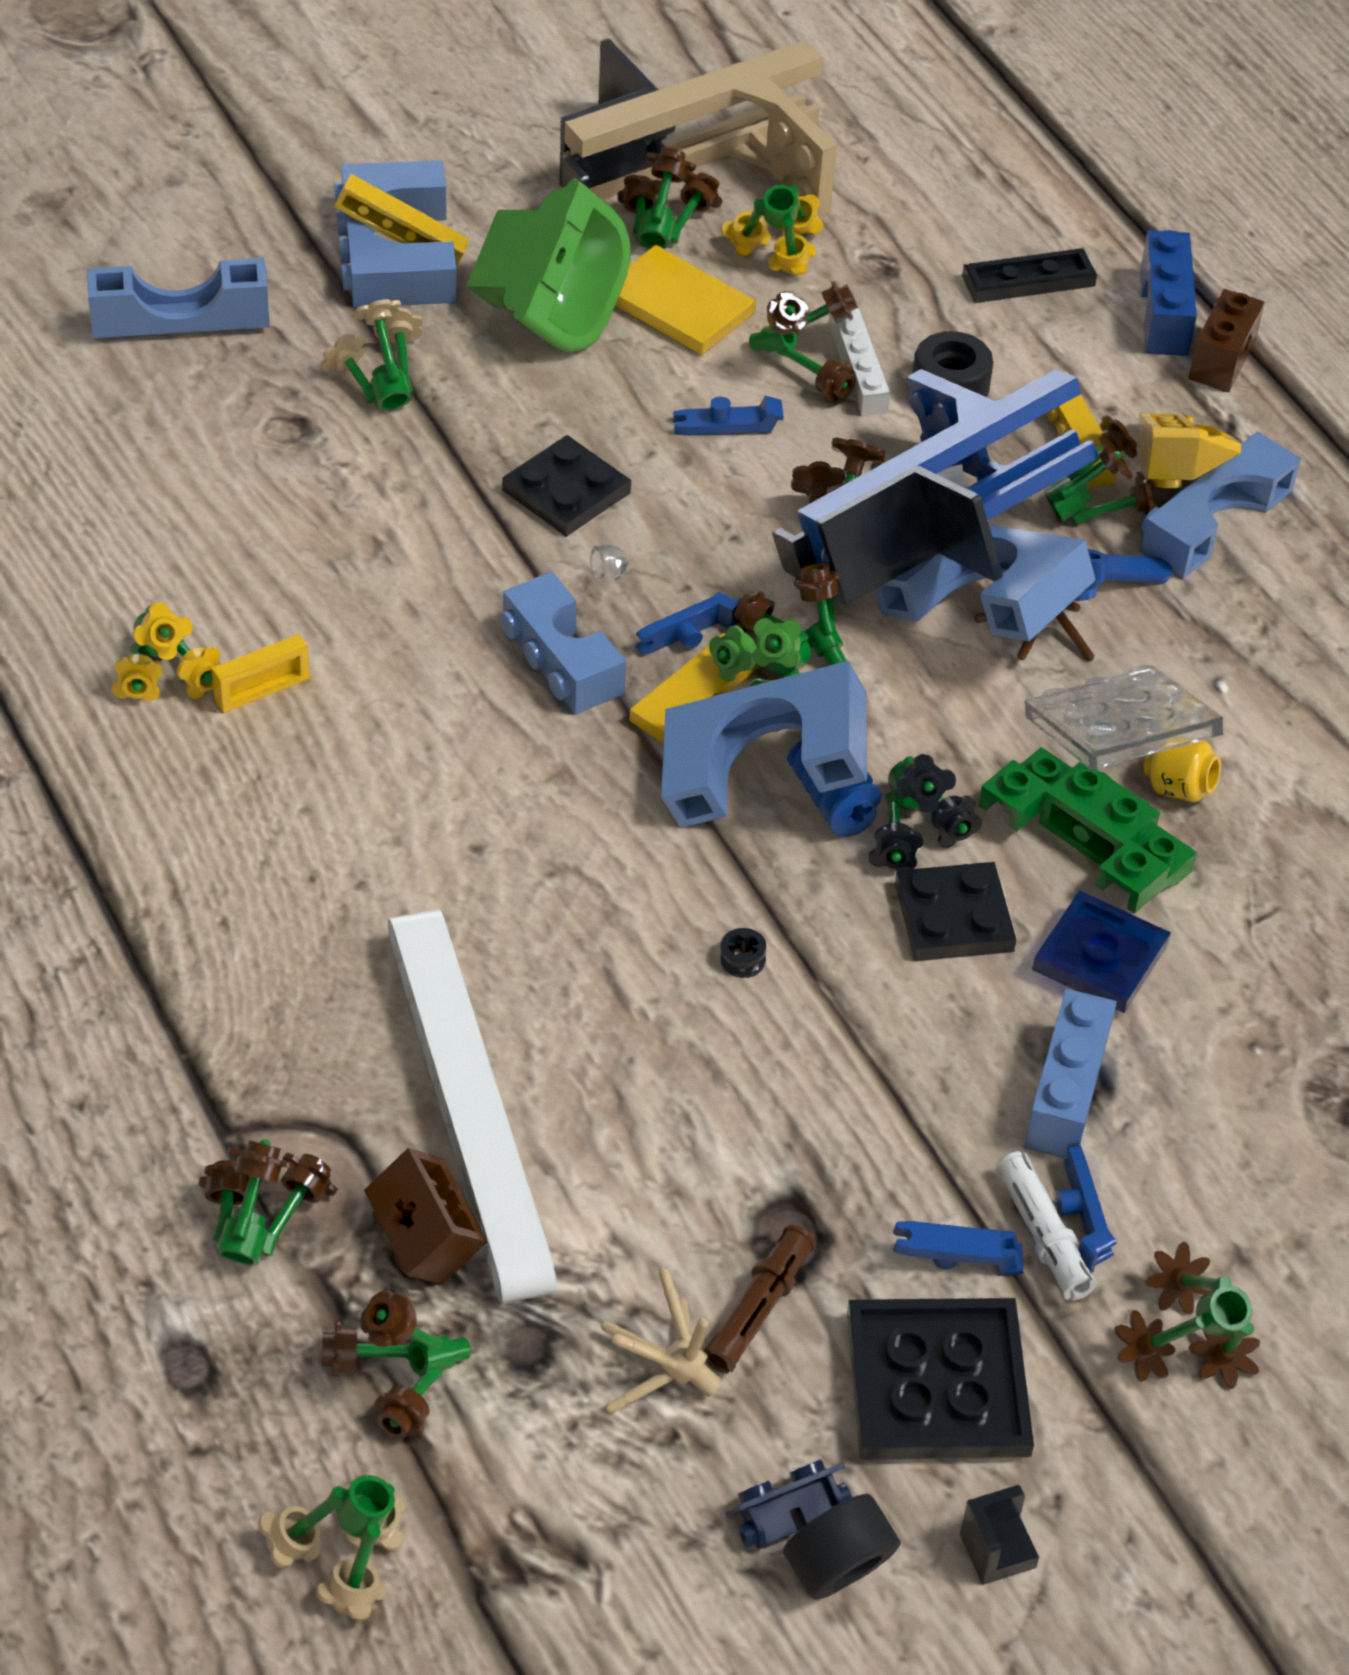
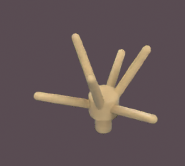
[601,1267,723,1414]

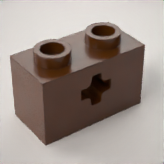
[1188,289,1265,392]
[364,1148,487,1284]

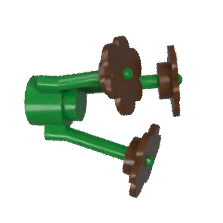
[1044,415,1155,525]

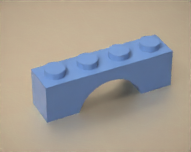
[87,258,270,338]
[1140,432,1301,579]

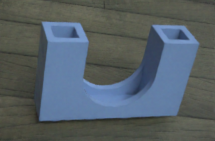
[334,160,457,308]
[874,525,1096,641]
[661,661,867,828]

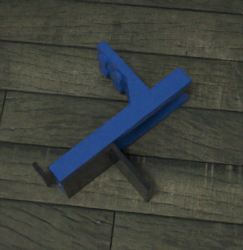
[772,369,1098,605]

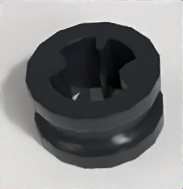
[720,928,766,978]

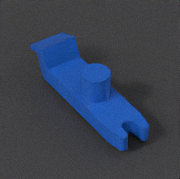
[673,396,784,435]
[635,592,742,655]
[1056,1146,1117,1273]
[893,1221,1024,1276]

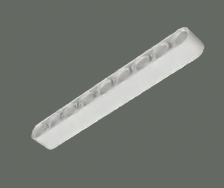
[388,908,557,1305]

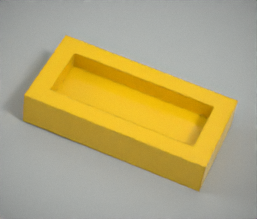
[212,634,310,713]

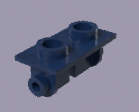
[725,1459,852,1549]

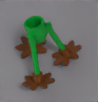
[1114,1242,1260,1389]

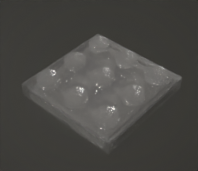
[1025,665,1223,770]

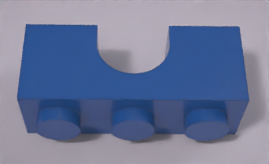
[1140,230,1197,356]

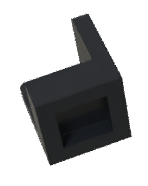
[960,1485,1039,1585]

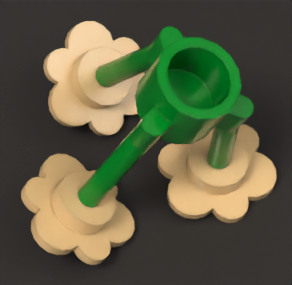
[320,299,423,410]

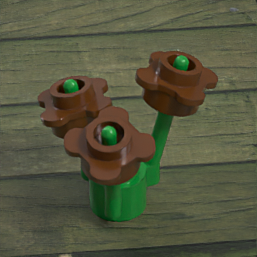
[617,147,723,249]
[199,1139,338,1265]

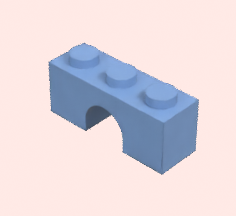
[499,571,626,715]
[1024,988,1117,1159]

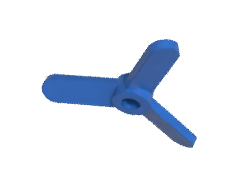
[1015,528,1173,601]

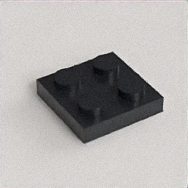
[502,435,631,537]
[895,862,1017,961]

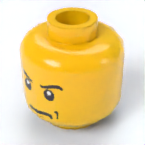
[1144,734,1221,803]

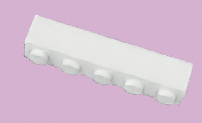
[828,304,890,416]

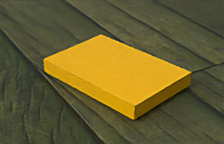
[615,245,756,355]

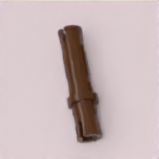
[703,1224,816,1374]

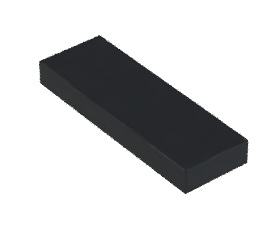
[962,248,1097,303]

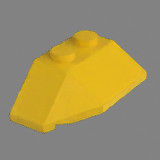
[1139,413,1241,488]

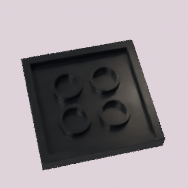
[847,1298,1034,1459]

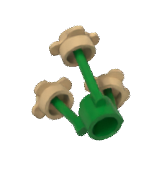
[258,1475,405,1620]

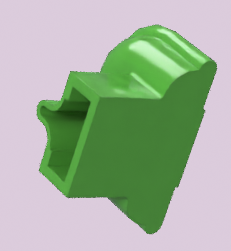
[466,179,631,352]

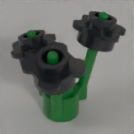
[868,754,982,870]

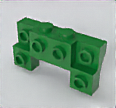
[978,747,1197,914]

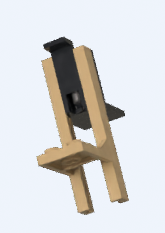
[559,38,837,217]

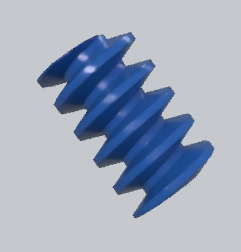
[786,740,882,837]

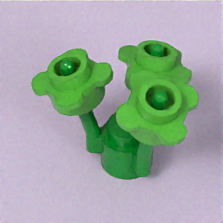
[709,618,811,731]

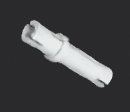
[996,1151,1096,1301]

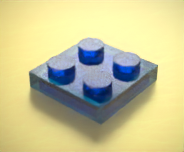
[1032,890,1171,1013]

